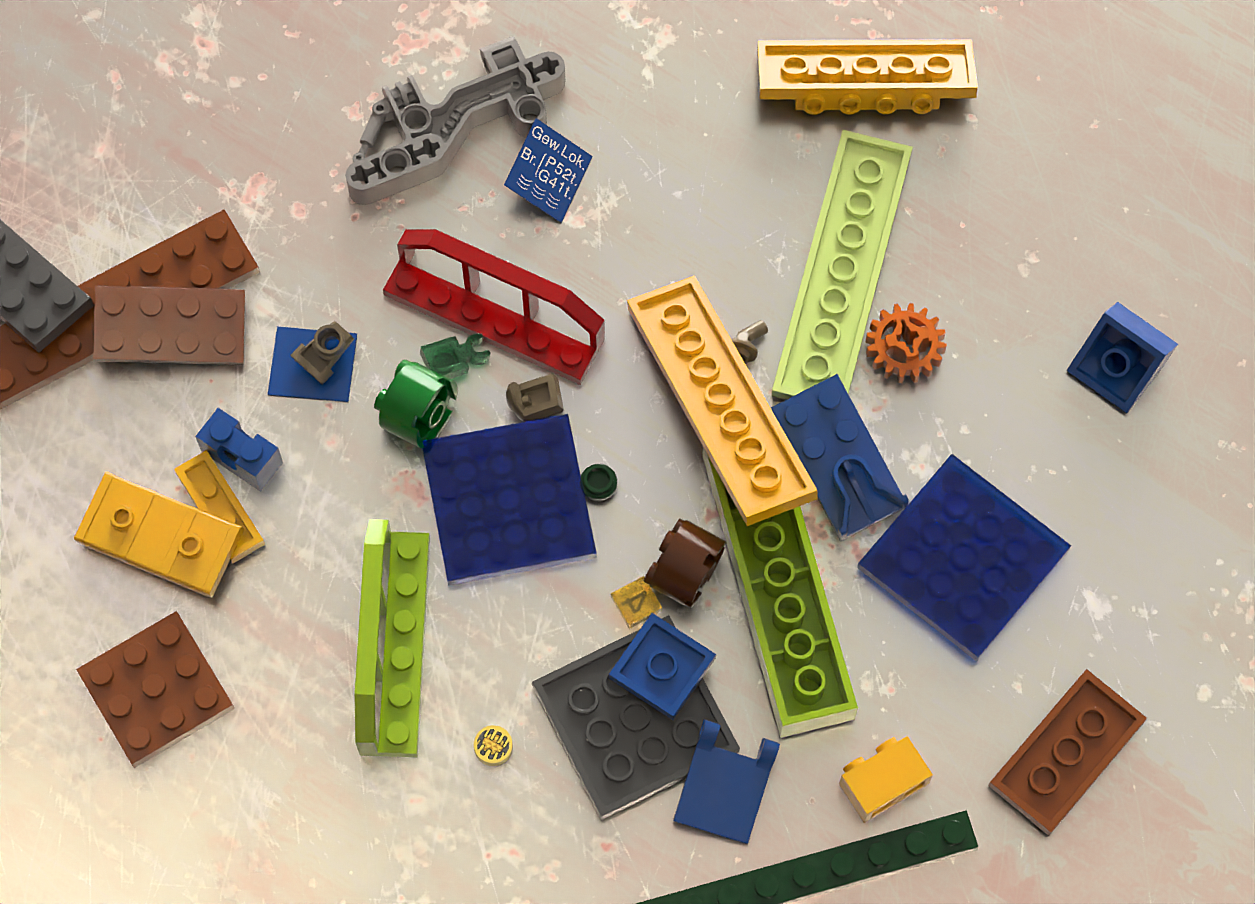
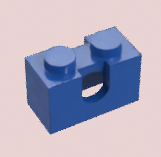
[195,408,283,492]

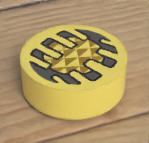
[474,725,513,766]

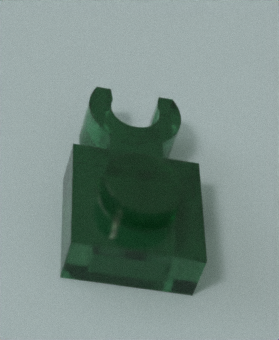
[420,334,491,379]

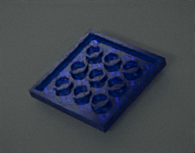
[422,414,597,586]
[857,454,1072,662]

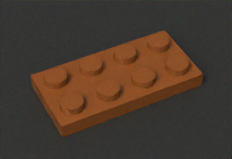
[93,286,245,365]
[988,669,1147,836]

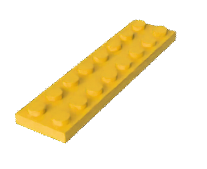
[627,275,818,526]

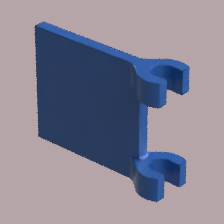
[673,719,780,844]

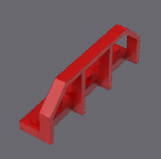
[383,229,605,385]

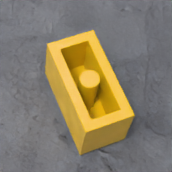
[839,736,933,823]

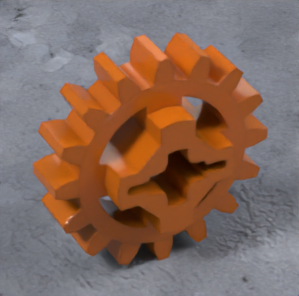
[865,303,947,383]

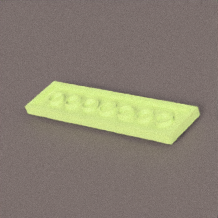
[771,130,913,399]

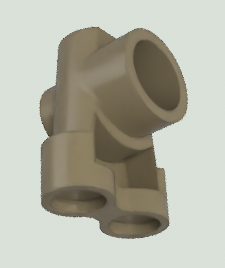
[290,320,354,385]

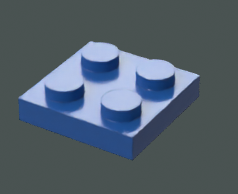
[609,613,716,720]

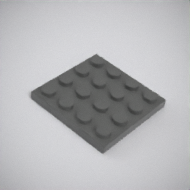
[532,615,740,820]

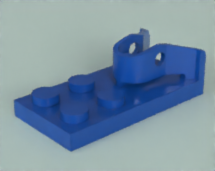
[771,374,909,542]

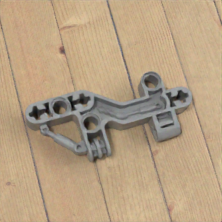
[345,36,566,205]

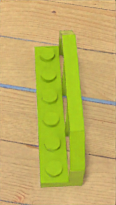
[354,519,430,758]

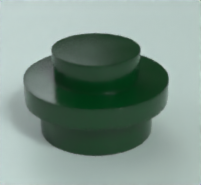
[580,464,617,501]

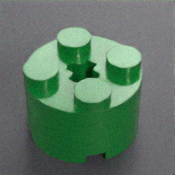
[374,359,458,448]

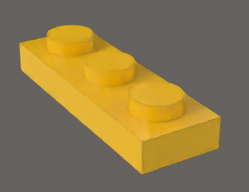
[174,450,265,564]

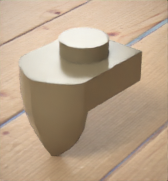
[506,373,564,423]

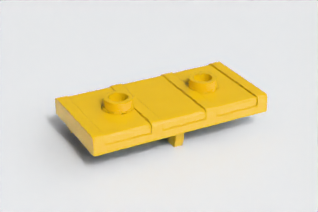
[74,472,244,598]

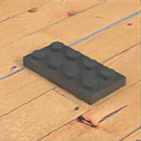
[0,219,94,353]

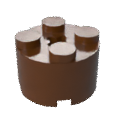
[644,518,727,609]

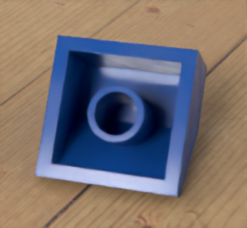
[1066,302,1178,413]

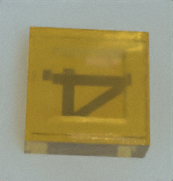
[611,576,662,629]

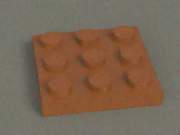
[76,611,235,768]

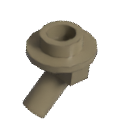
[731,320,768,364]

